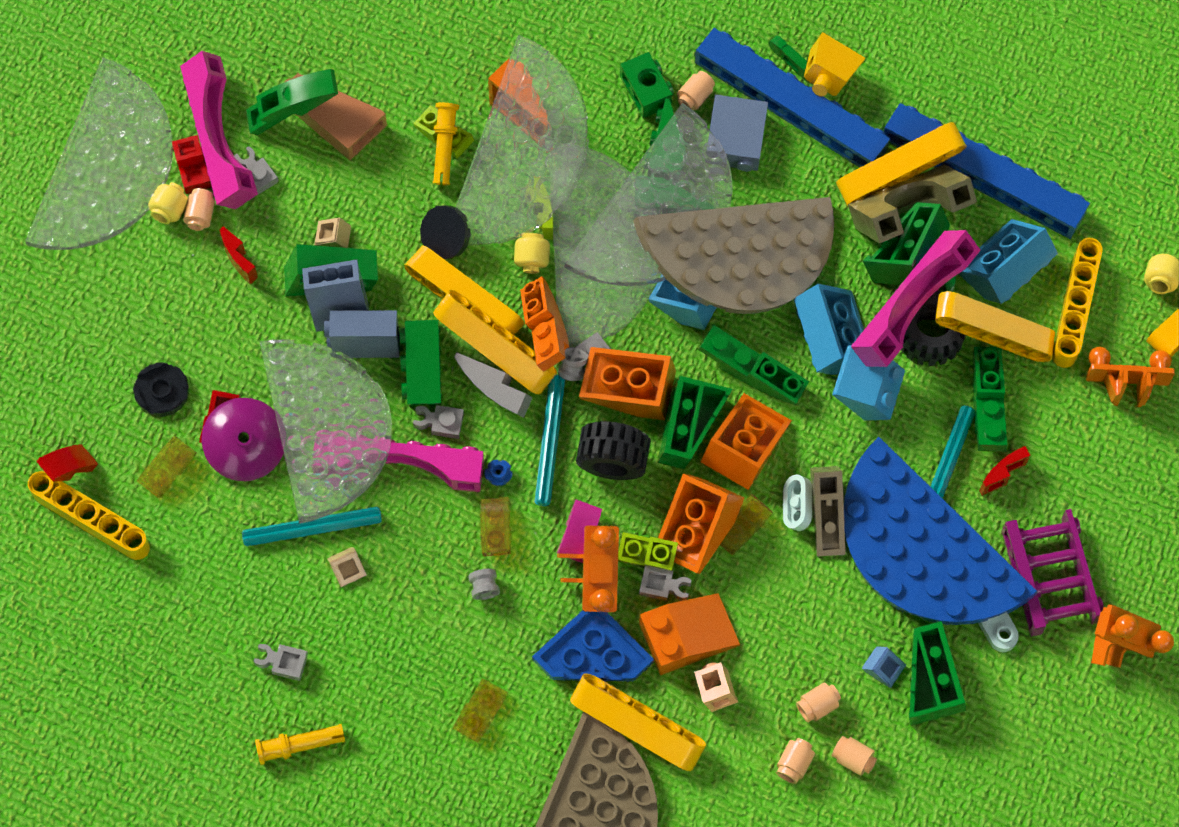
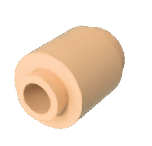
[677,71,715,110]
[183,189,215,231]
[796,682,841,723]
[832,736,877,776]
[776,738,815,784]

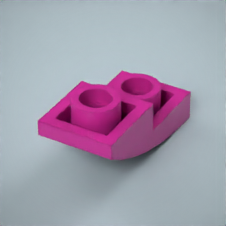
[557,499,602,563]

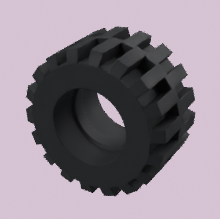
[901,291,966,366]
[576,421,651,480]

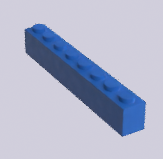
[695,28,890,168]
[884,103,1090,240]

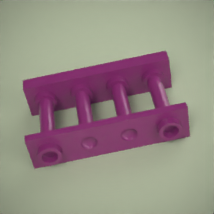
[1002,509,1104,637]

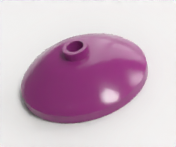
[202,398,286,482]

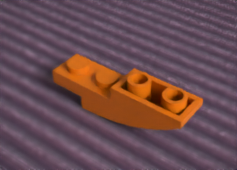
[520,276,569,372]

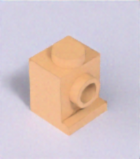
[694,662,738,712]

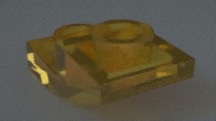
[137,436,197,498]
[720,494,773,556]
[480,497,512,557]
[453,678,509,742]

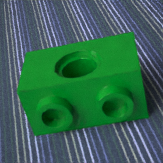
[620,52,674,119]

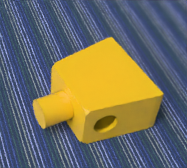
[804,32,865,96]

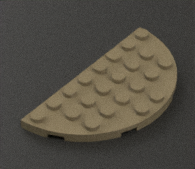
[633,197,834,314]
[536,712,658,827]

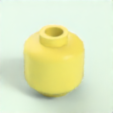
[148,183,188,224]
[514,233,550,274]
[1144,254,1179,294]

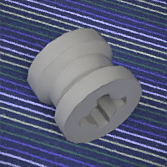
[558,347,588,381]
[468,569,500,600]

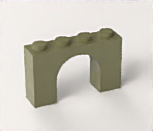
[848,164,977,243]

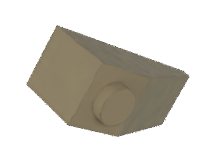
[810,466,845,556]

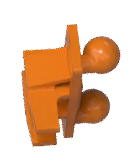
[1086,347,1175,407]
[557,525,619,612]
[1091,604,1174,668]

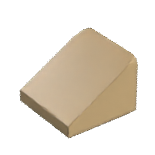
[314,218,351,248]
[327,547,367,587]

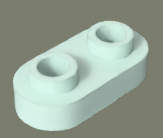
[783,474,812,531]
[978,612,1019,652]

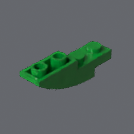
[246,69,338,136]
[698,325,810,405]
[973,347,1008,452]

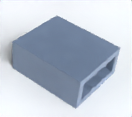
[705,95,768,172]
[302,260,369,332]
[324,310,400,358]

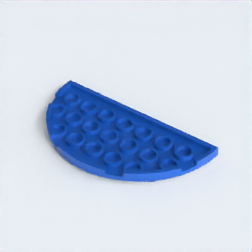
[844,437,1037,625]

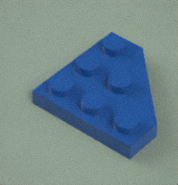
[532,610,654,682]

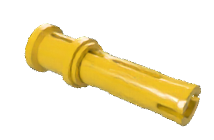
[432,102,460,186]
[255,724,345,765]

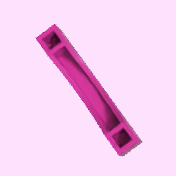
[180,51,258,210]
[851,230,980,367]
[311,433,484,492]

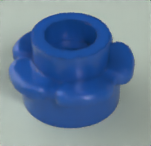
[485,460,512,486]

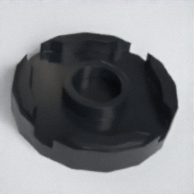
[420,205,471,259]
[133,362,190,417]

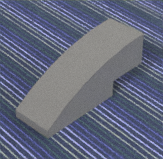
[455,353,533,418]

